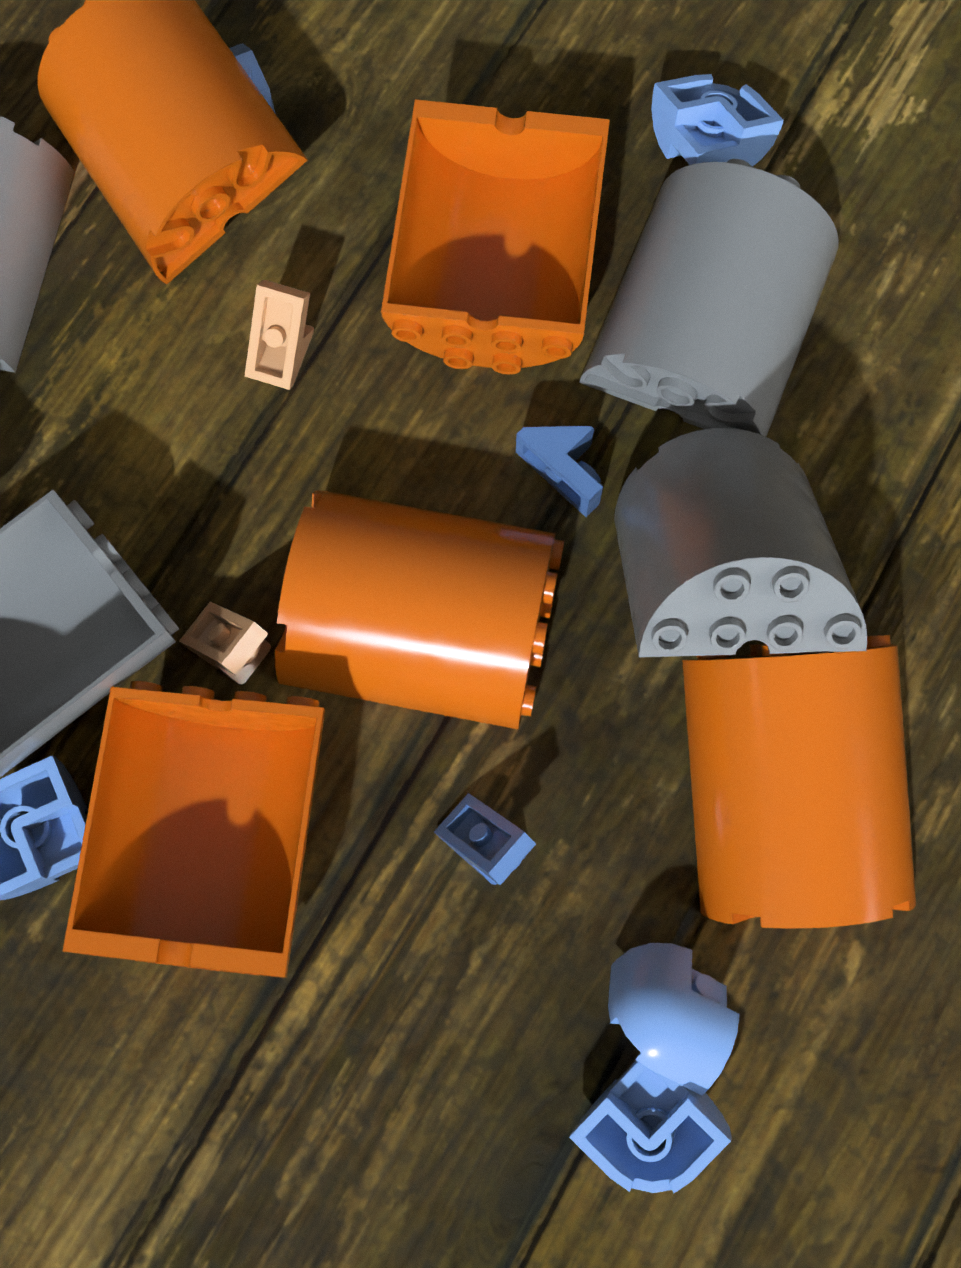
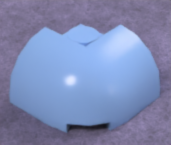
[651,74,784,166]
[0,755,88,900]
[608,943,740,1095]
[569,1061,732,1193]

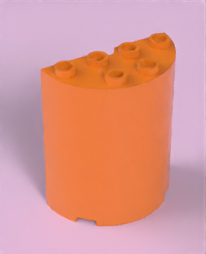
[37,0,308,284]
[381,99,610,375]
[275,490,564,729]
[682,635,916,929]
[63,681,325,978]

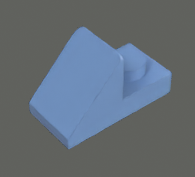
[516,426,603,517]
[434,793,536,885]

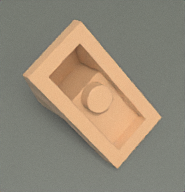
[244,280,314,390]
[179,602,271,685]

